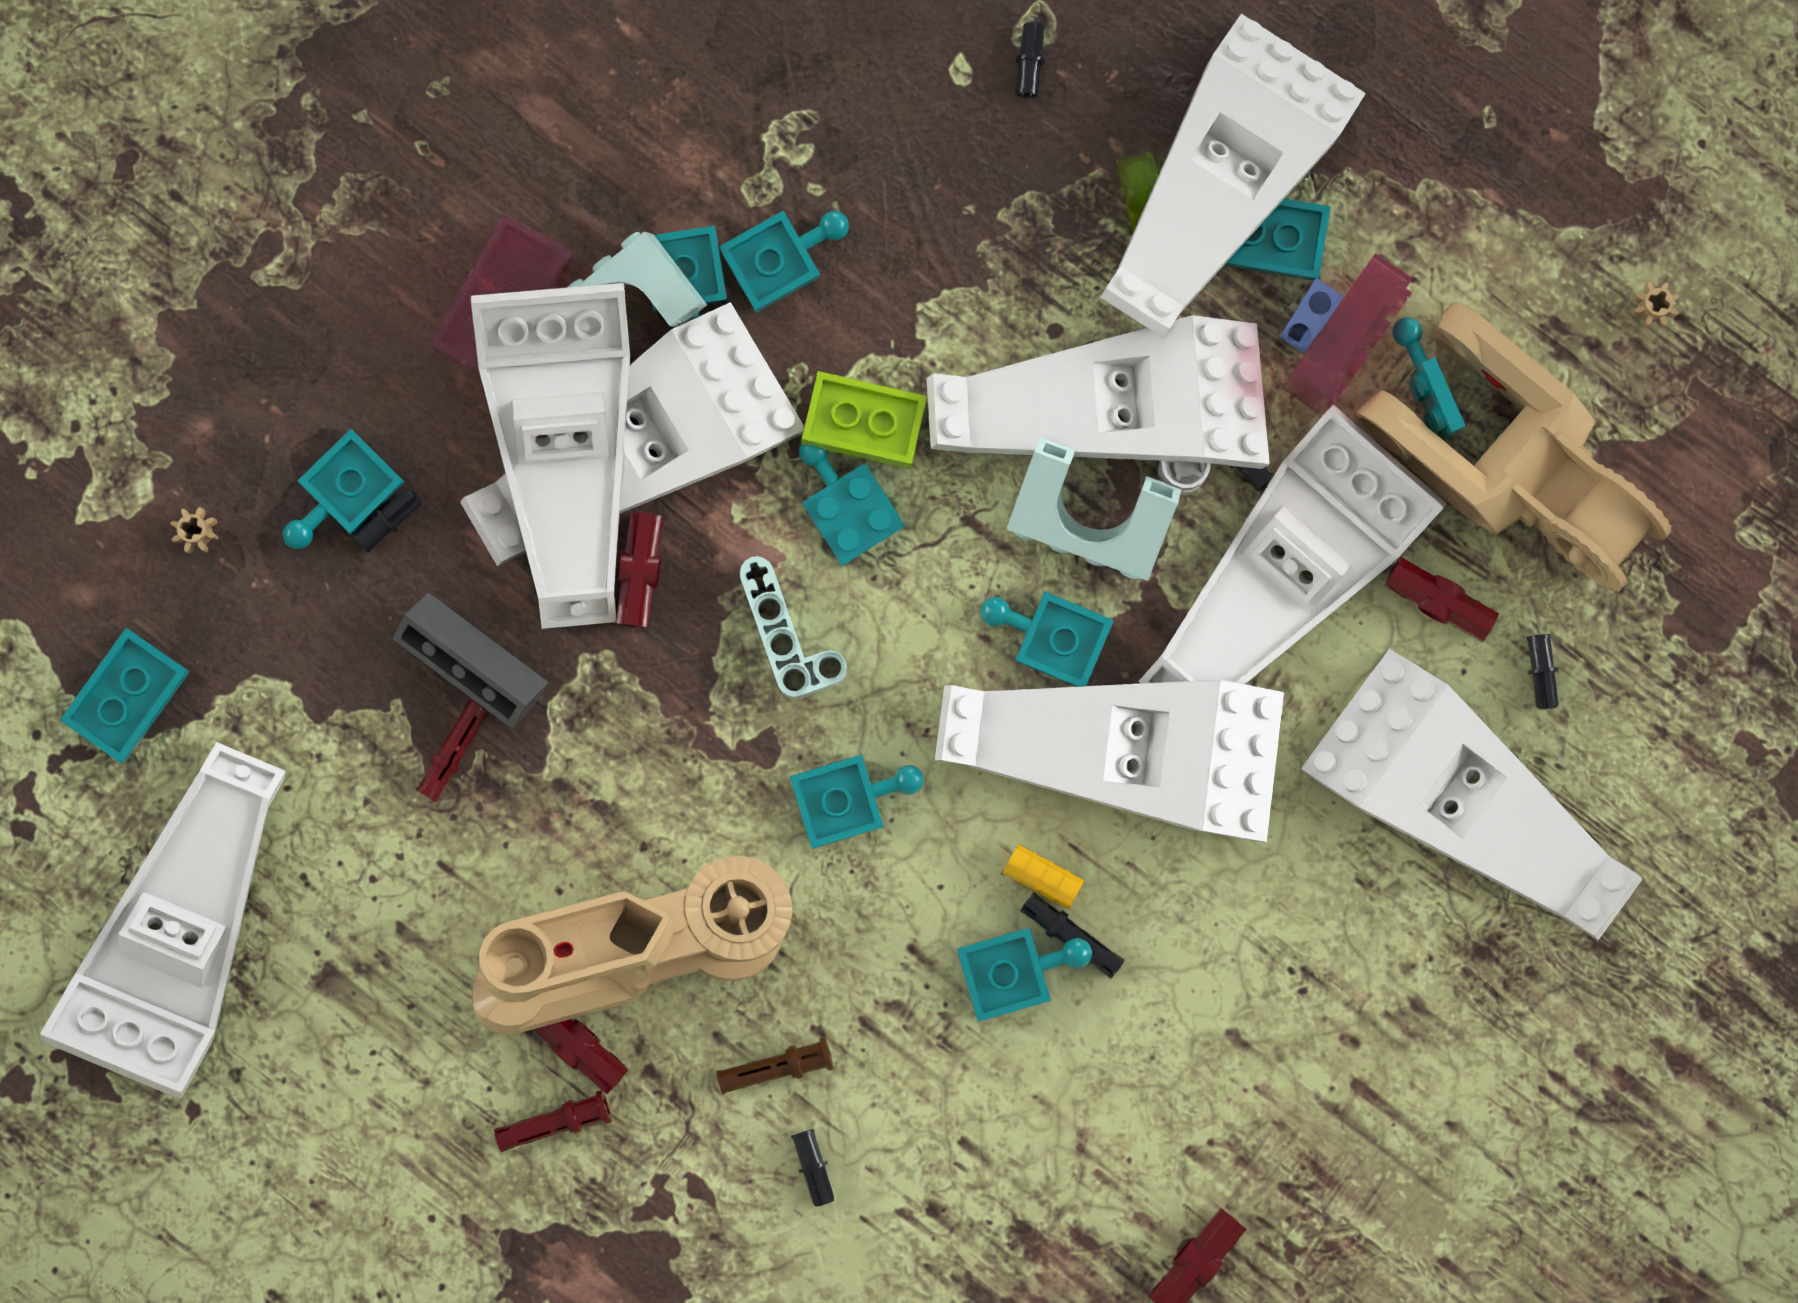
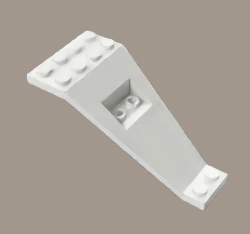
[1100,14,1366,338]
[471,283,630,629]
[460,302,804,566]
[926,315,1270,469]
[1138,405,1447,684]
[1301,648,1642,940]
[935,680,1284,842]
[40,742,286,1100]

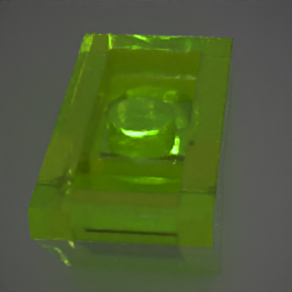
[1115,152,1158,234]

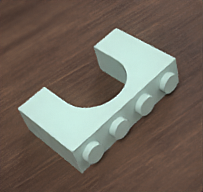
[567,231,707,327]
[1006,437,1182,581]

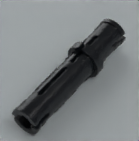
[1019,892,1125,979]

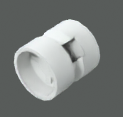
[1158,461,1211,495]

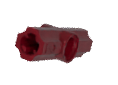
[616,512,663,629]
[1384,557,1499,642]
[533,1019,629,1094]
[1148,1207,1247,1303]

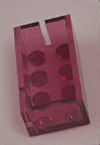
[430,214,572,376]
[1282,253,1413,413]

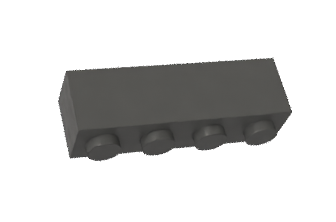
[392,592,548,729]

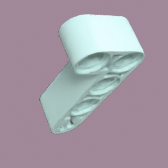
[740,556,847,699]

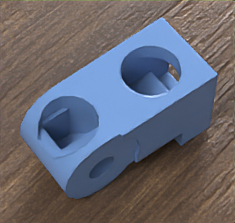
[1279,278,1344,354]

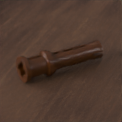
[716,1037,834,1094]

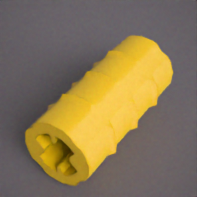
[1002,844,1085,910]

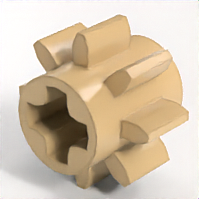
[1631,282,1679,329]
[170,507,219,554]

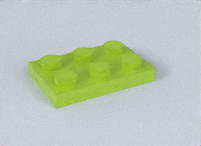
[801,371,927,469]

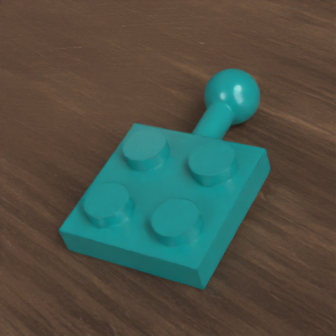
[719,211,849,313]
[652,225,727,322]
[1392,317,1465,441]
[283,429,405,550]
[798,444,905,566]
[980,591,1114,687]
[790,754,924,849]
[957,927,1092,1022]

